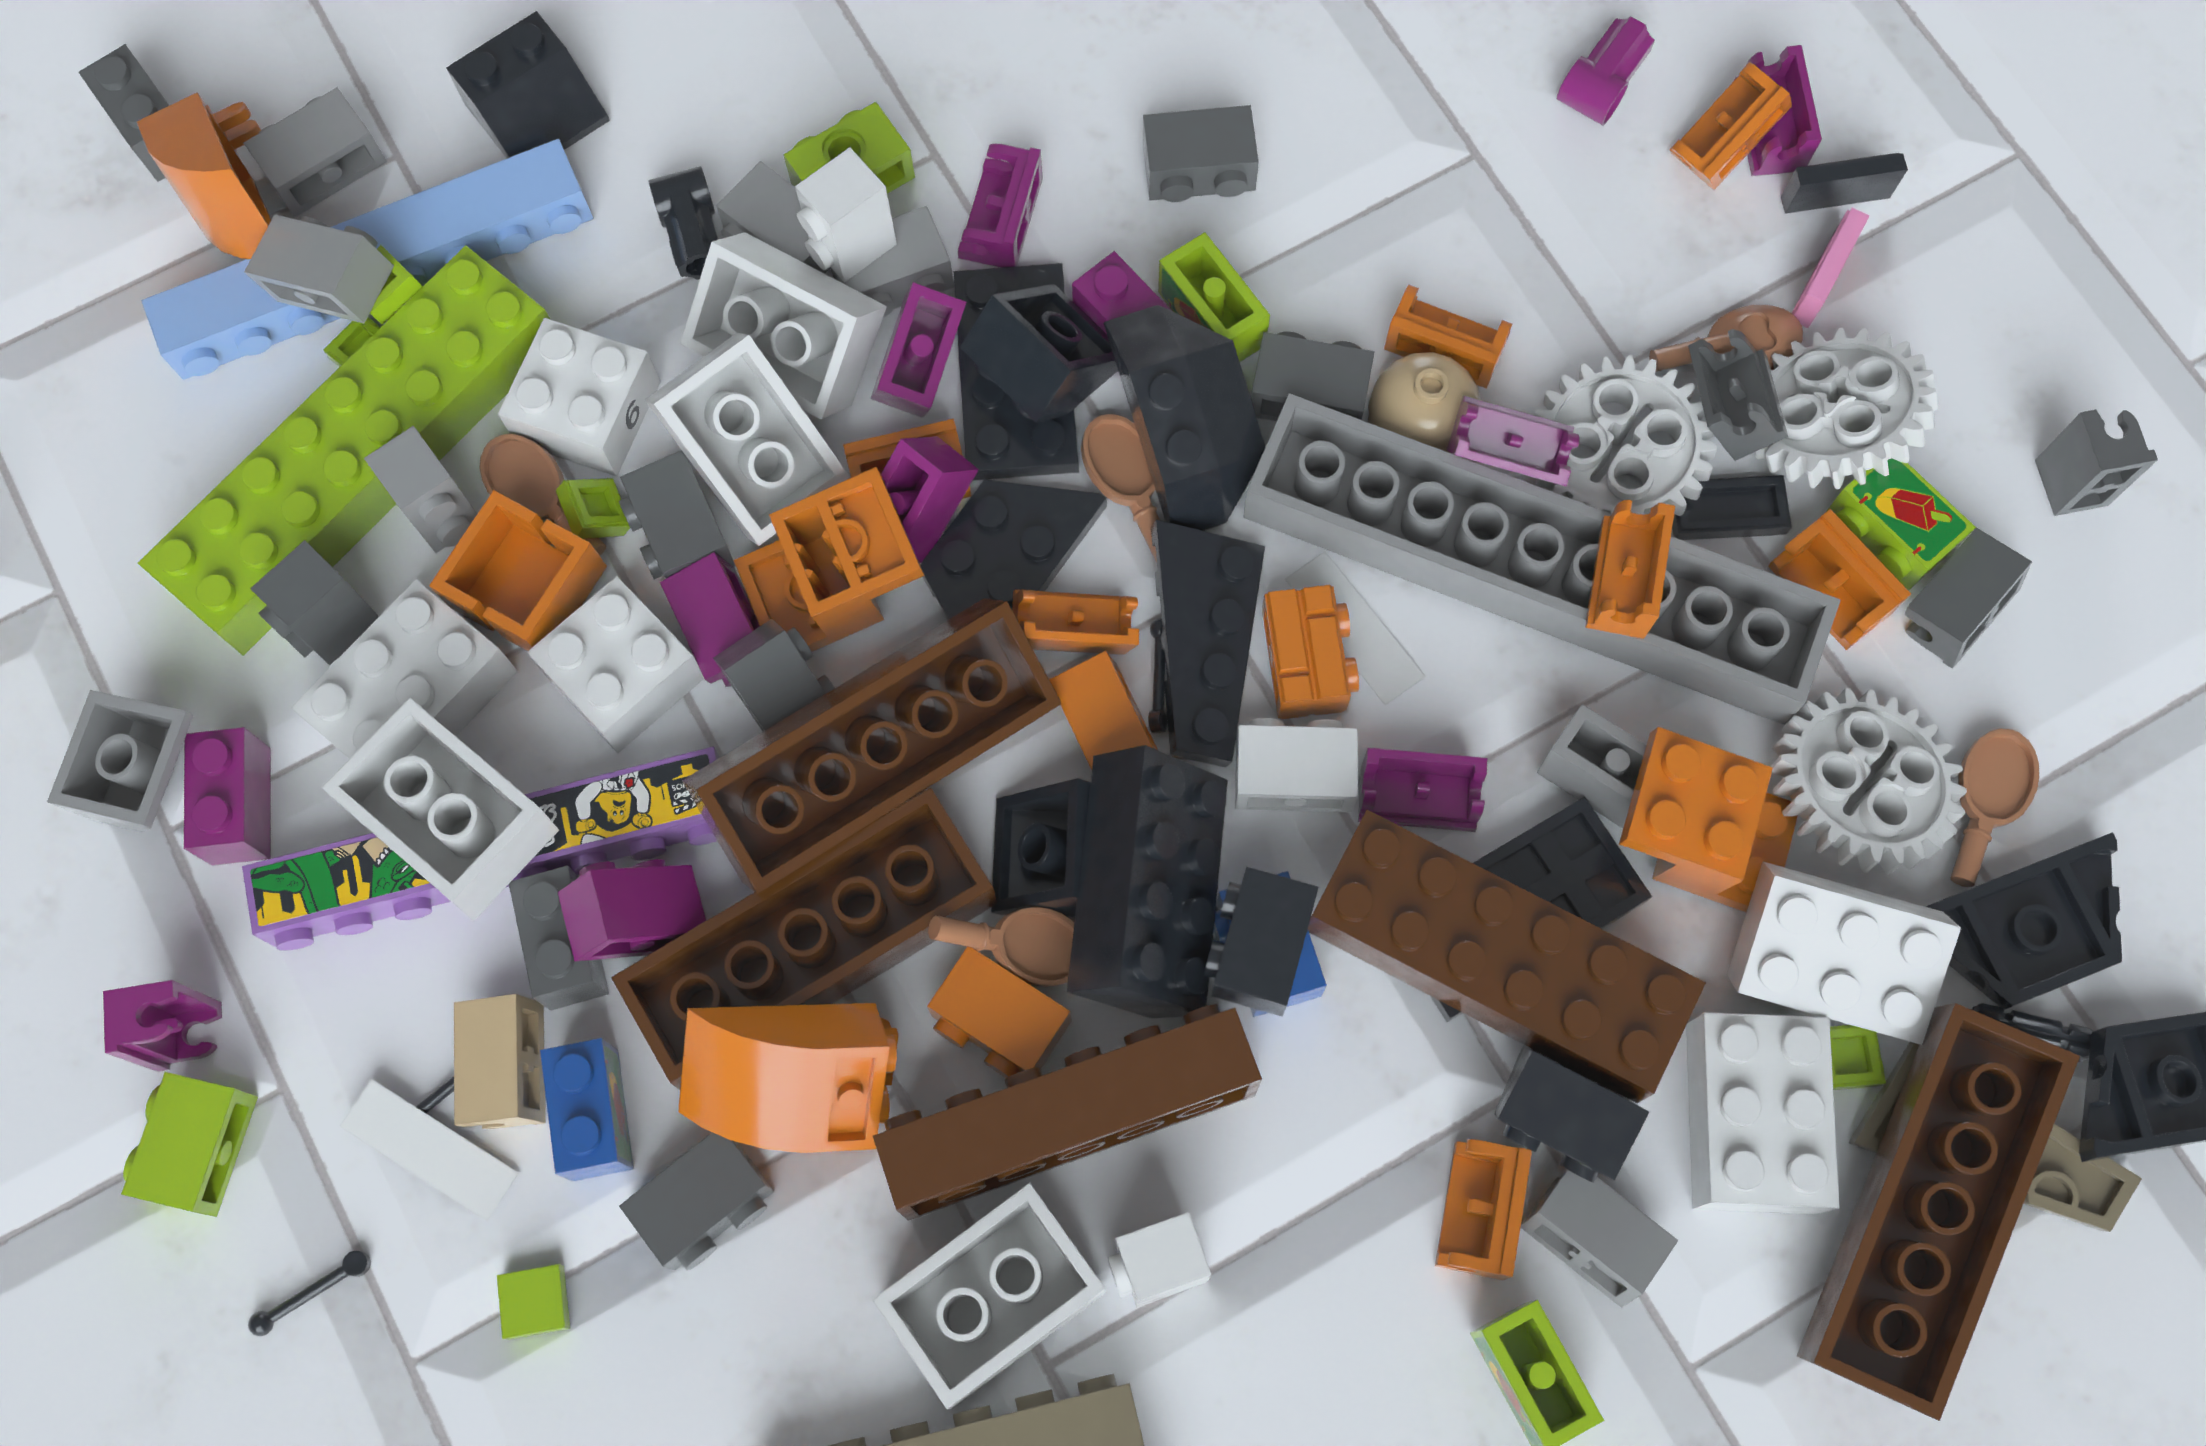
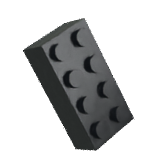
[1067,745,1228,1019]

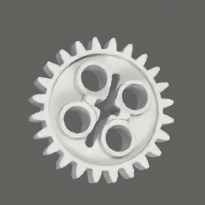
[1754,327,1938,489]
[1534,355,1717,516]
[1770,688,1967,874]

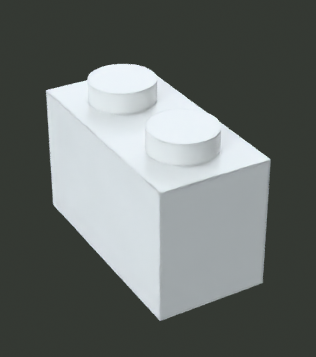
[795,147,897,283]
[1235,718,1358,812]
[1108,1212,1211,1308]

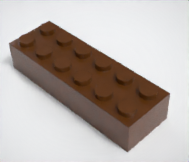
[682,598,1062,894]
[611,788,997,1090]
[1308,810,1706,1104]
[1797,1003,2080,1421]
[873,1004,1262,1221]

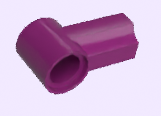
[1556,16,1655,126]

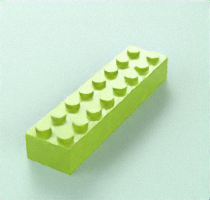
[137,245,551,656]

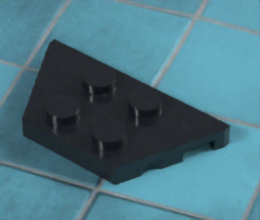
[920,479,1107,620]
[1925,832,2122,1010]
[2079,1012,2206,1162]

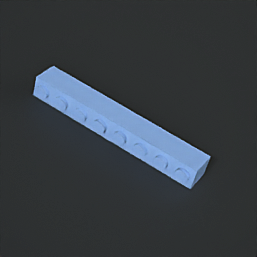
[141,138,594,380]

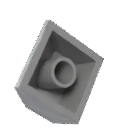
[47,690,194,832]

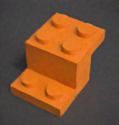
[733,467,925,652]
[1619,727,1798,912]

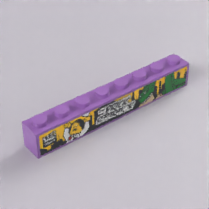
[242,746,720,951]

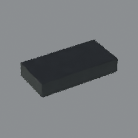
[1781,153,1908,214]
[1672,475,1792,540]

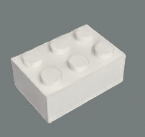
[680,232,887,420]
[645,333,851,546]
[291,579,518,759]
[321,698,559,921]
[1727,862,1961,1045]
[1686,1012,1840,1214]
[872,1183,1106,1409]

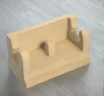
[454,994,546,1129]

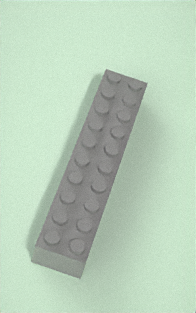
[1243,393,1841,725]

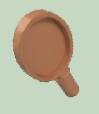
[1649,305,1803,372]
[1081,414,1160,562]
[479,434,606,556]
[1950,728,2039,887]
[928,907,1074,987]

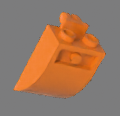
[136,92,272,259]
[678,1003,899,1153]

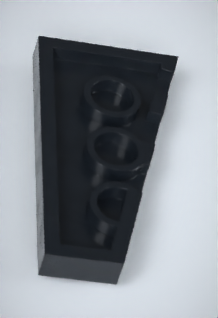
[1151,520,1265,767]

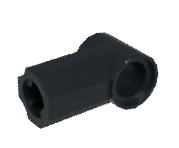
[648,166,718,280]

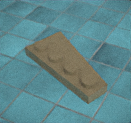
[1848,1042,2142,1232]

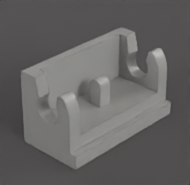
[1520,1169,1679,1308]

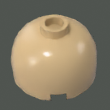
[1368,352,1480,453]

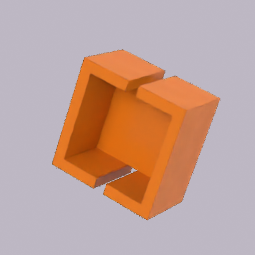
[429,490,607,651]

